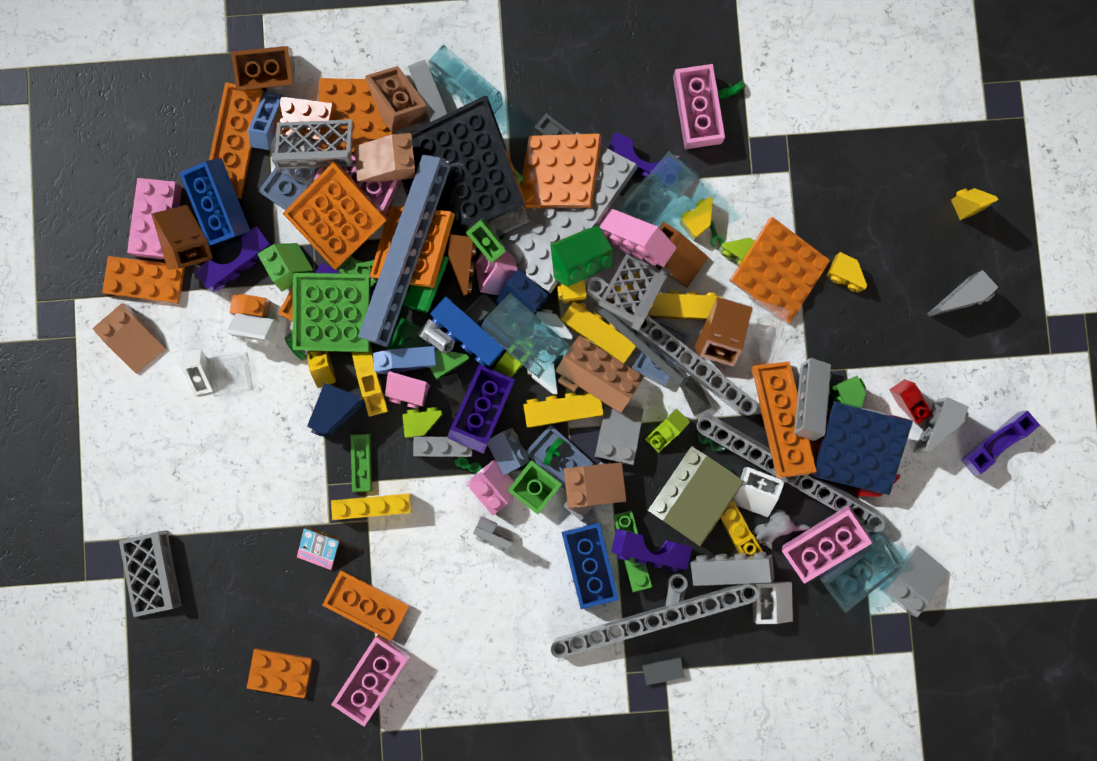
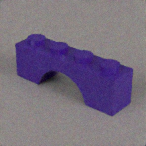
[608,132,684,188]
[194,226,272,292]
[961,410,1040,475]
[611,529,692,572]

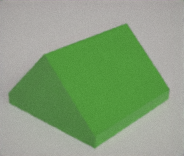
[508,460,562,515]

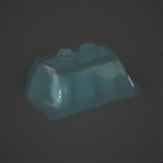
[819,531,907,613]

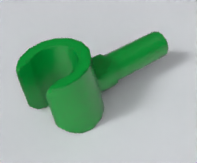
[710,221,723,247]

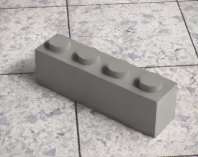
[794,358,832,441]
[691,552,775,586]

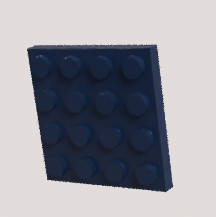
[812,401,913,495]

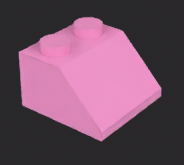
[474,250,518,296]
[385,372,430,409]
[466,459,515,516]

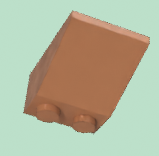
[365,66,427,131]
[354,133,415,183]
[92,303,166,374]
[564,463,626,508]

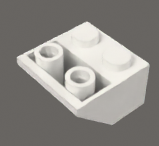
[226,313,278,346]
[733,467,785,517]
[752,582,793,624]

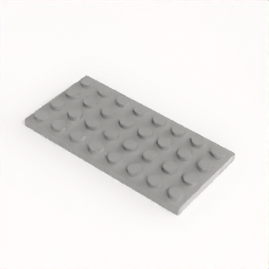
[501,132,638,294]

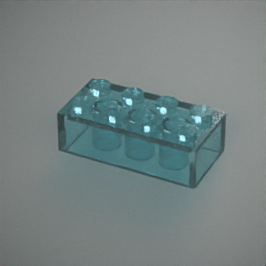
[428,44,503,114]
[618,149,699,225]
[481,293,569,379]

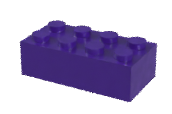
[447,364,515,453]

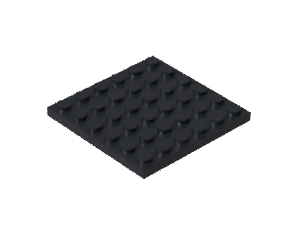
[401,95,527,240]

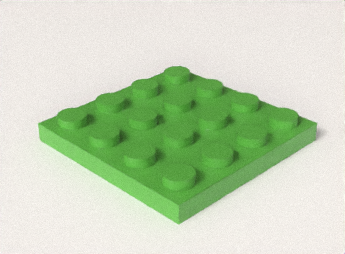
[293,273,371,352]

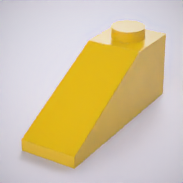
[951,188,998,220]

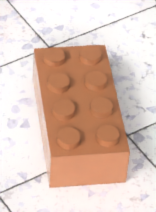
[556,335,644,413]

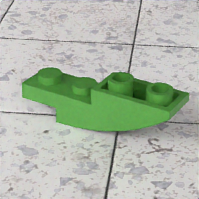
[613,511,652,593]

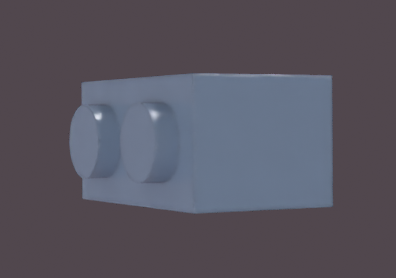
[487,428,530,475]

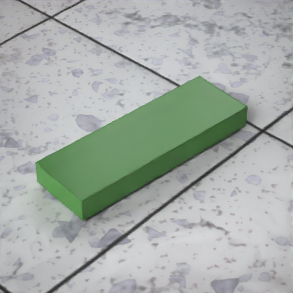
[350,434,372,492]

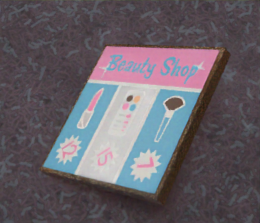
[296,526,341,571]

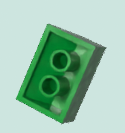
[550,225,614,287]
[402,256,449,314]

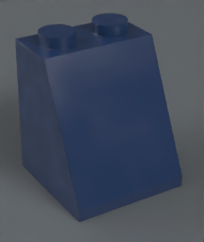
[495,269,548,329]
[307,383,365,437]

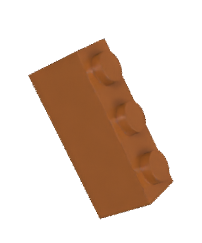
[231,46,295,91]

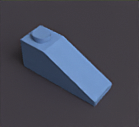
[248,91,284,150]
[373,346,437,375]

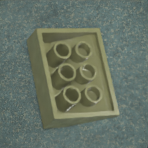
[648,446,744,547]

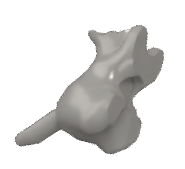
[752,509,810,549]

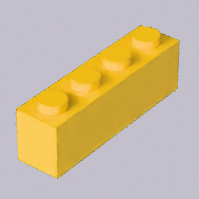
[647,290,722,321]
[561,301,636,364]
[523,391,603,428]
[331,493,413,520]

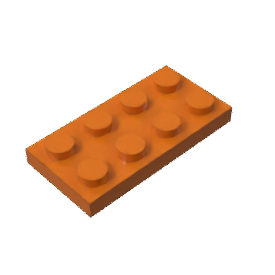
[102,256,185,304]
[322,570,410,641]

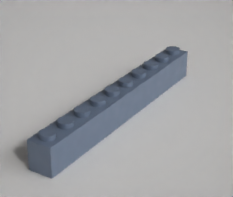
[358,155,451,347]

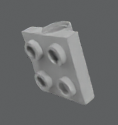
[473,516,513,551]

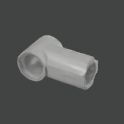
[417,319,455,354]
[665,573,687,613]

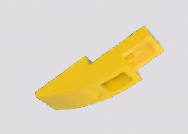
[352,343,388,417]
[720,499,762,556]

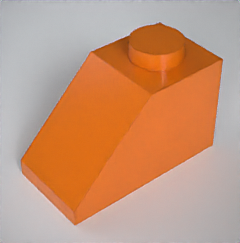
[229,295,271,318]

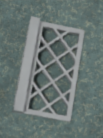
[272,119,353,169]
[598,254,670,331]
[119,530,182,617]

